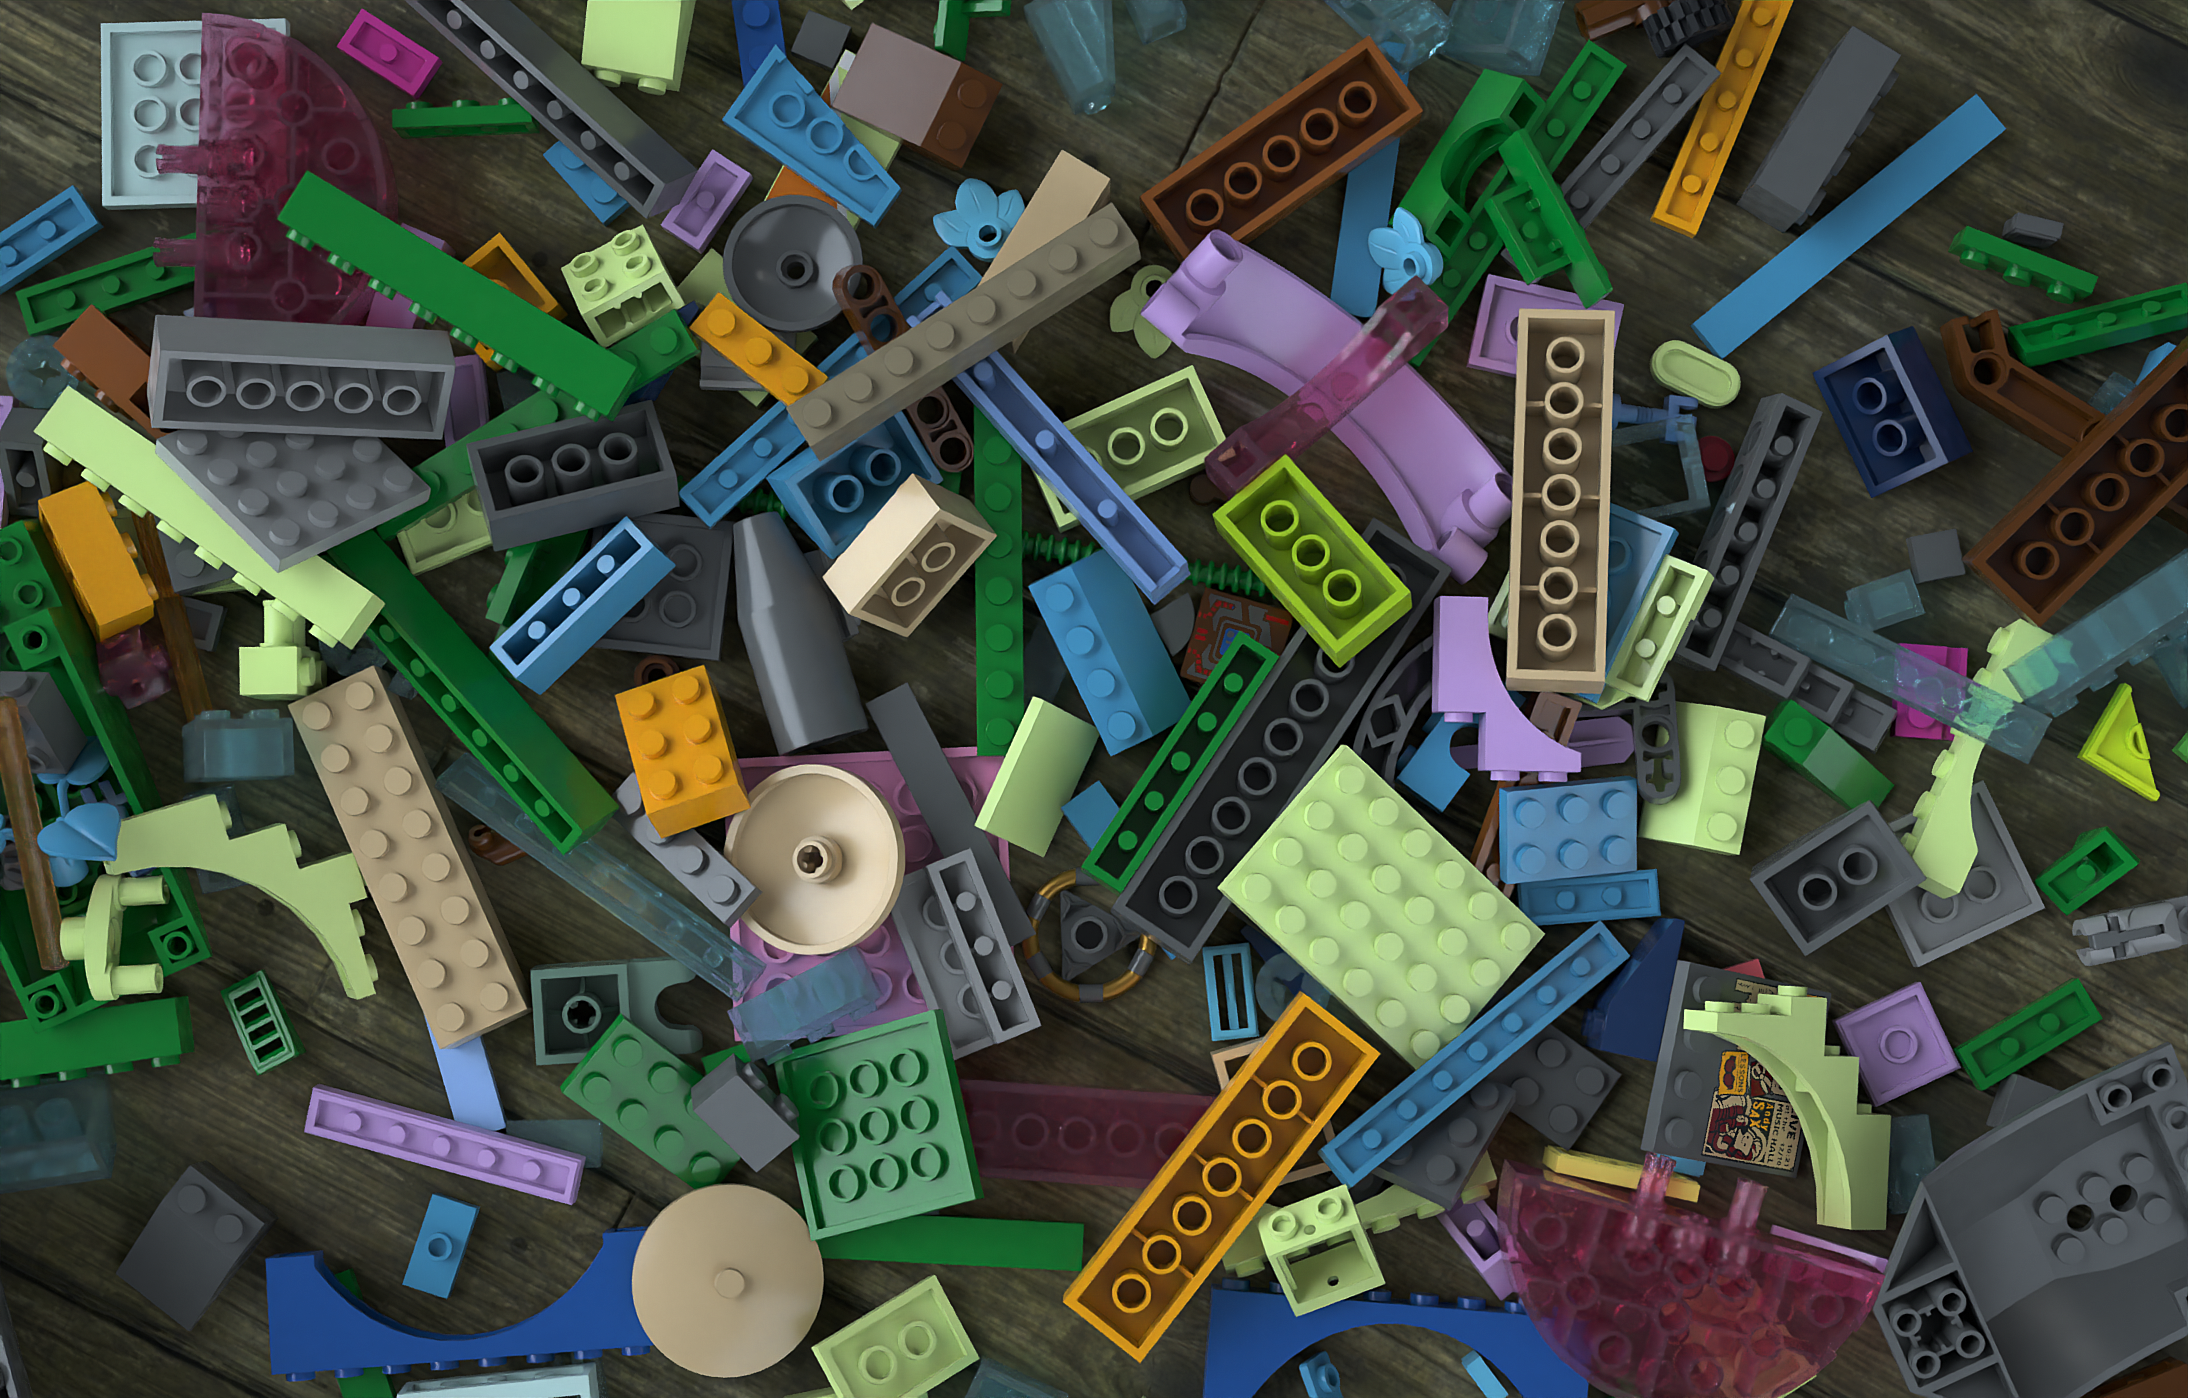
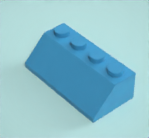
[1028,548,1191,756]

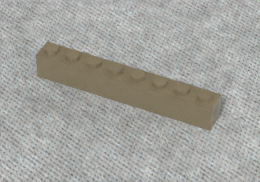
[786,202,1141,462]

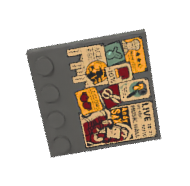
[1641,960,1832,1178]

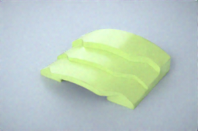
[1488,554,1714,710]

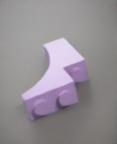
[1432,596,1581,782]

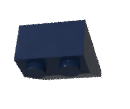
[1581,918,1685,1062]

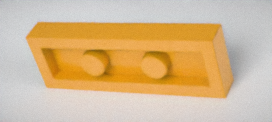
[689,292,829,407]

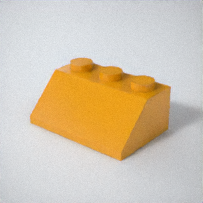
[38,481,159,651]

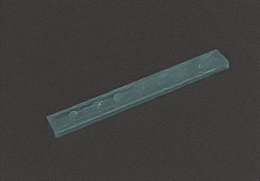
[435,752,767,1002]

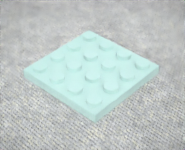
[101,18,292,210]

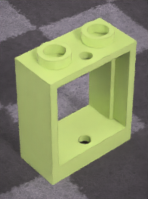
[1255,1184,1386,1317]

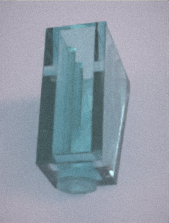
[1024,0,1116,115]

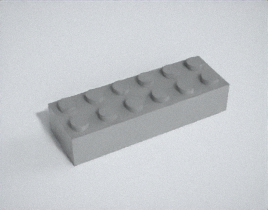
[147,315,456,440]

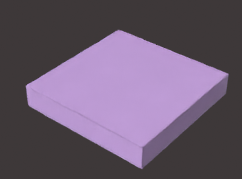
[1832,982,1961,1107]

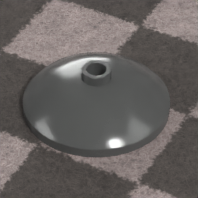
[723,195,863,333]

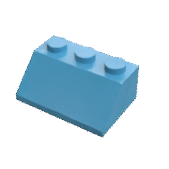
[766,410,943,559]

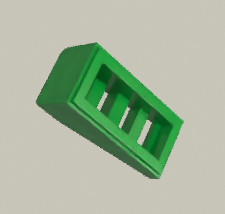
[220,969,307,1076]

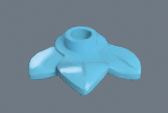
[933,178,1025,263]
[1368,207,1443,297]

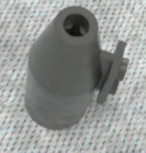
[733,511,870,756]

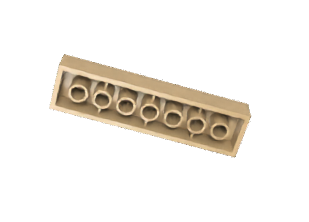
[1505,308,1615,694]
[288,665,533,1049]

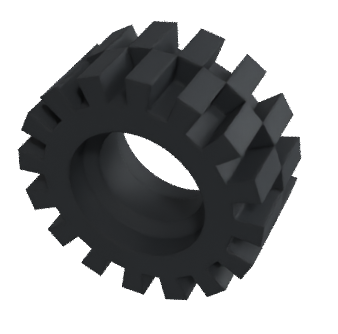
[1643,0,1735,59]

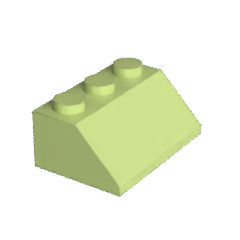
[1637,701,1766,855]

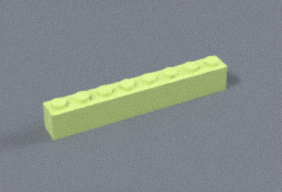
[33,386,385,650]

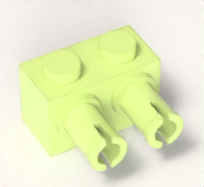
[239,600,327,701]

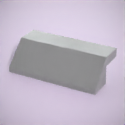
[890,848,1042,1060]

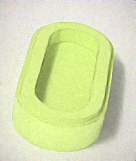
[1650,340,1741,409]

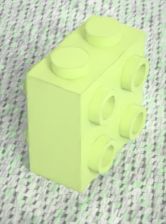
[561,224,685,348]

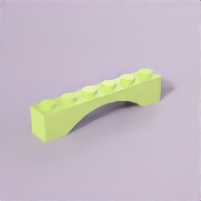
[1900,619,2071,899]
[1222,1150,1497,1277]

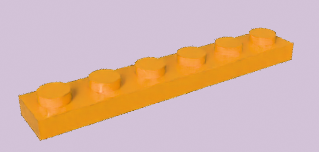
[1650,0,1794,239]

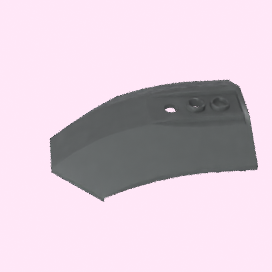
[1870,1042,2188,1398]

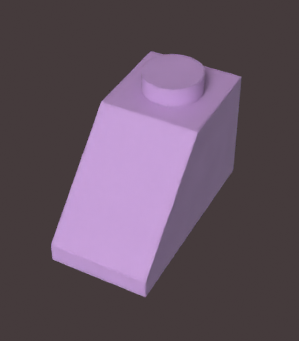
[1435,1198,1538,1301]

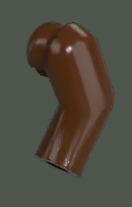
[467,824,540,866]

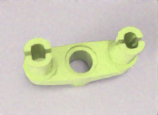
[60,873,170,1001]

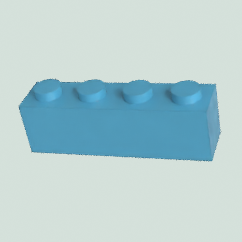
[489,516,676,695]

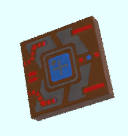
[1179,587,1293,684]

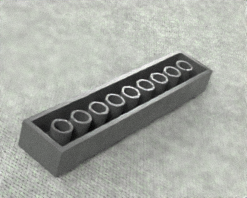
[1111,518,1453,966]

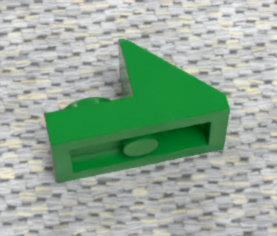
[2034,826,2140,916]

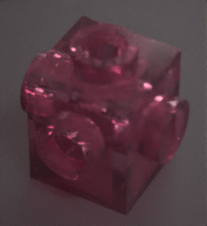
[96,624,173,710]

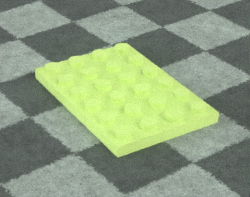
[1218,745,1545,1071]

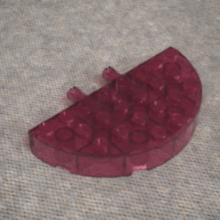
[153,13,398,326]
[1497,1152,1885,1398]

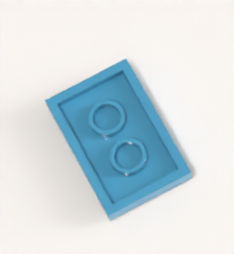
[1499,775,1637,884]

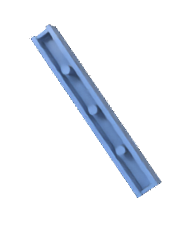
[906,290,1191,605]

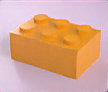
[615,665,751,839]

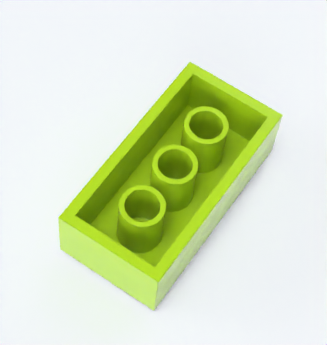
[1212,454,1412,668]

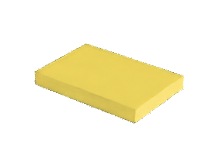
[1542,1145,1700,1202]

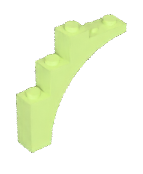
[103,794,378,1000]
[1683,985,1891,1230]

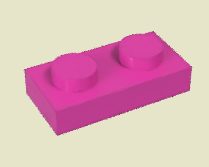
[336,9,443,100]

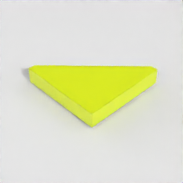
[2077,683,2160,802]

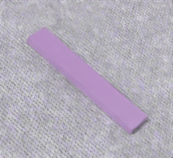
[304,1084,586,1205]

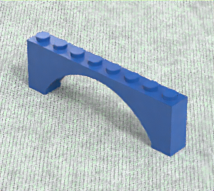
[265,1226,654,1382]
[1202,1277,1593,1398]

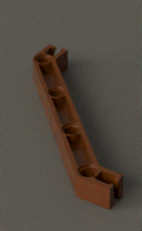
[1939,309,2188,535]

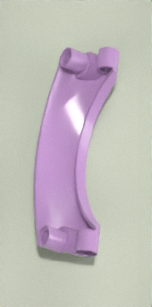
[1140,230,1512,585]

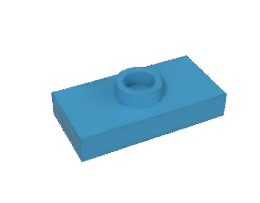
[403,1192,480,1299]

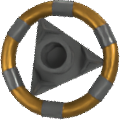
[1022,867,1157,1003]

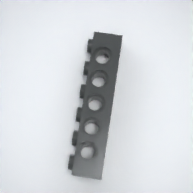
[1671,393,1823,671]

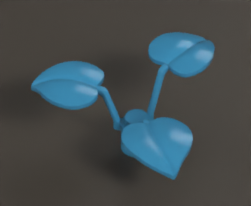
[0,736,121,887]

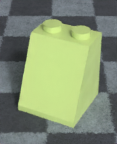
[581,0,696,95]

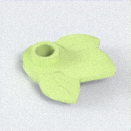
[1110,265,1172,359]

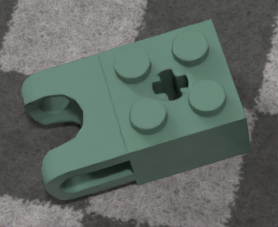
[530,955,704,1066]

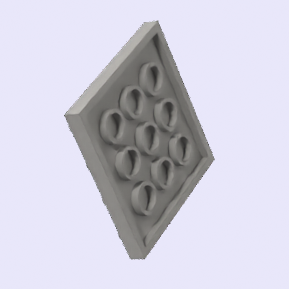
[155,429,431,573]

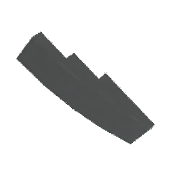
[1717,621,1898,754]

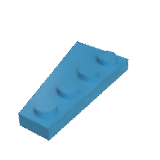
[722,44,902,229]

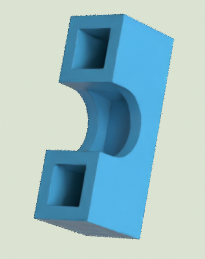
[1394,680,1526,814]

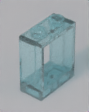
[1611,414,1711,521]

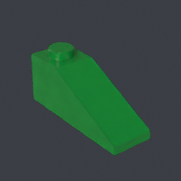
[1760,699,1894,811]

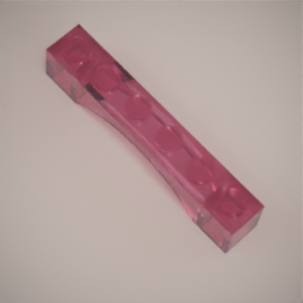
[1204,275,1449,500]

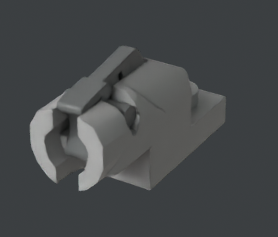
[2072,895,2188,966]

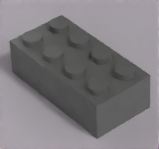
[1736,26,1901,233]
[466,400,679,552]

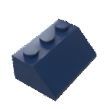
[1812,326,1973,498]

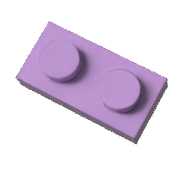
[661,149,753,254]

